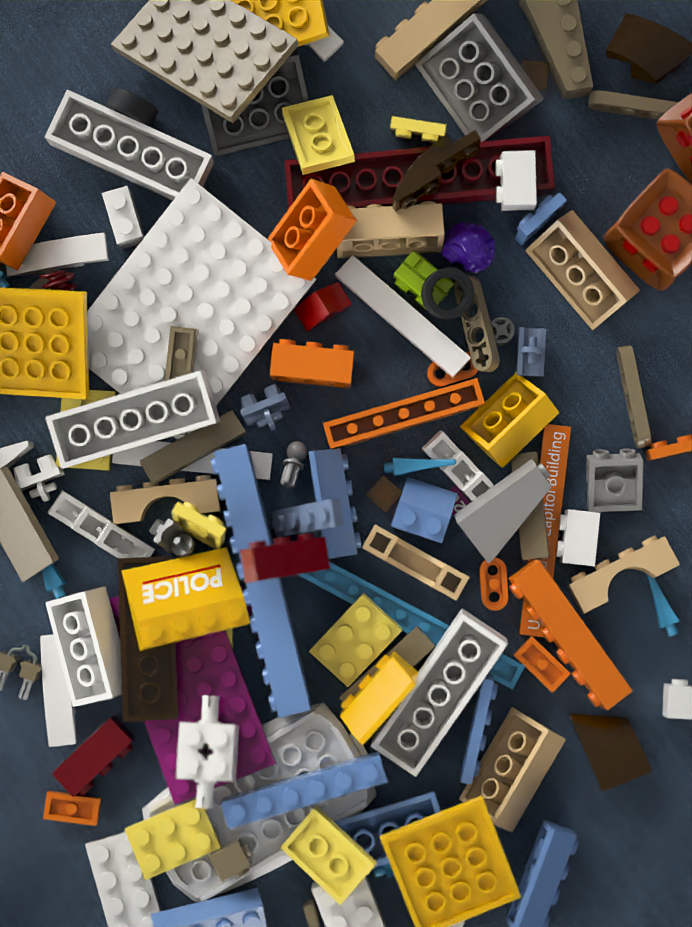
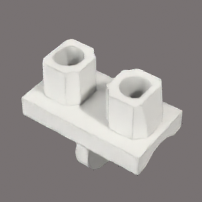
[13,455,65,502]

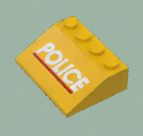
[121,547,250,651]

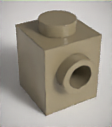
[209,837,254,882]

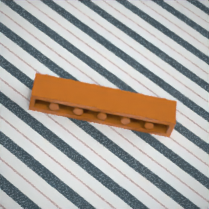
[323,378,485,449]
[508,560,632,710]

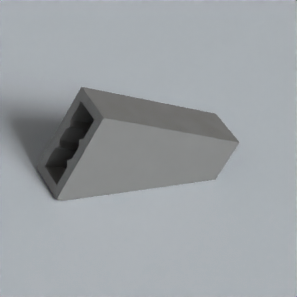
[454,459,552,563]

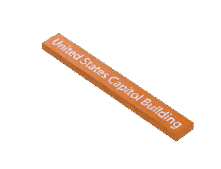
[519,424,571,637]

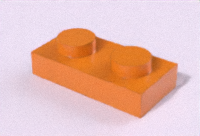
[644,434,692,461]
[513,636,571,693]
[43,791,101,826]

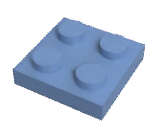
[514,192,567,246]

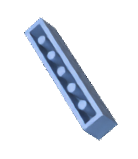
[221,752,387,829]

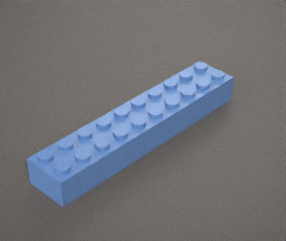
[211,444,311,718]

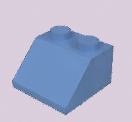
[391,477,458,543]

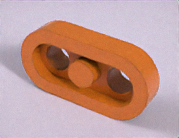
[427,352,478,387]
[479,557,508,611]

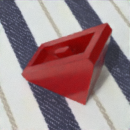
[294,282,352,332]

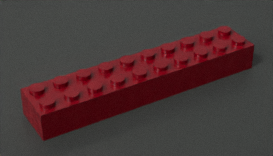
[284,136,555,208]

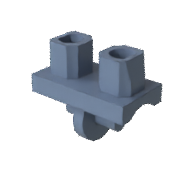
[516,327,546,377]
[240,384,291,431]

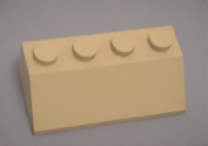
[337,201,444,259]
[525,210,640,330]
[459,707,566,833]

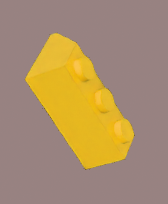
[460,372,559,468]
[340,651,418,745]

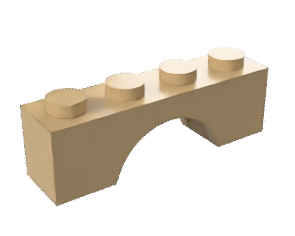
[110,475,222,525]
[362,525,469,600]
[567,535,680,614]

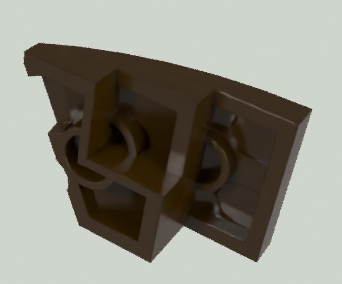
[606,13,692,84]
[568,713,652,792]

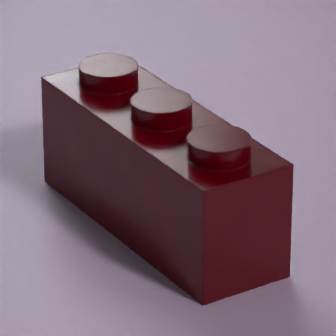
[240,533,330,583]
[51,715,135,797]

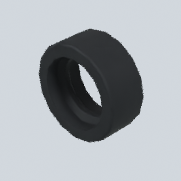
[105,88,158,127]
[421,267,475,319]

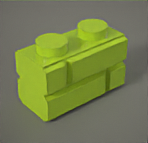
[393,250,455,310]

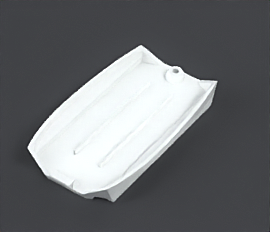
[142,703,377,902]

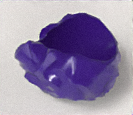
[441,222,495,273]

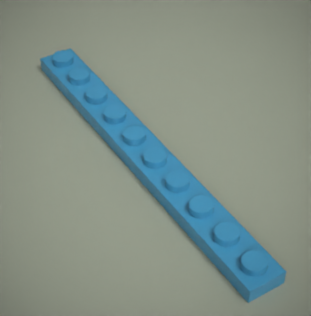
[291,541,525,690]

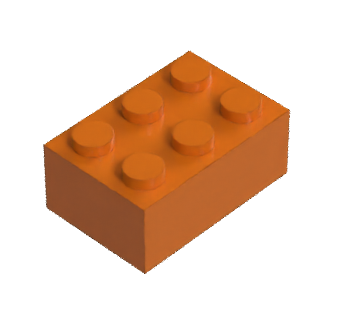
[0,172,56,271]
[267,179,357,281]
[270,339,354,389]

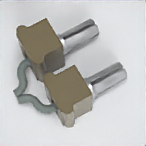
[0,644,42,700]

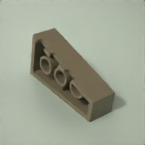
[519,0,593,100]

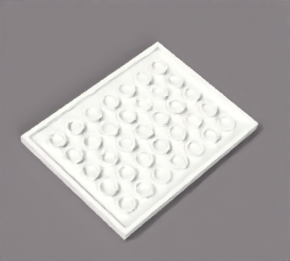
[87,178,317,440]

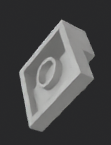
[586,449,643,512]

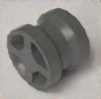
[491,317,515,346]

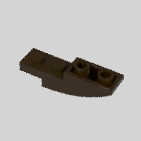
[393,130,481,212]

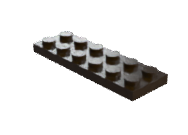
[118,556,179,722]

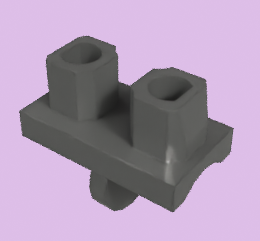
[149,518,197,559]

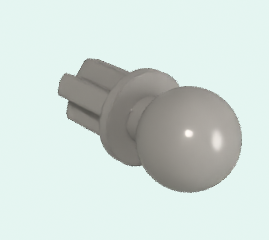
[280,441,308,488]

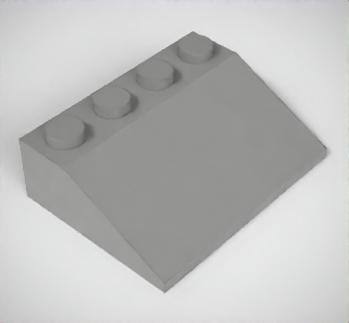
[415,13,544,142]

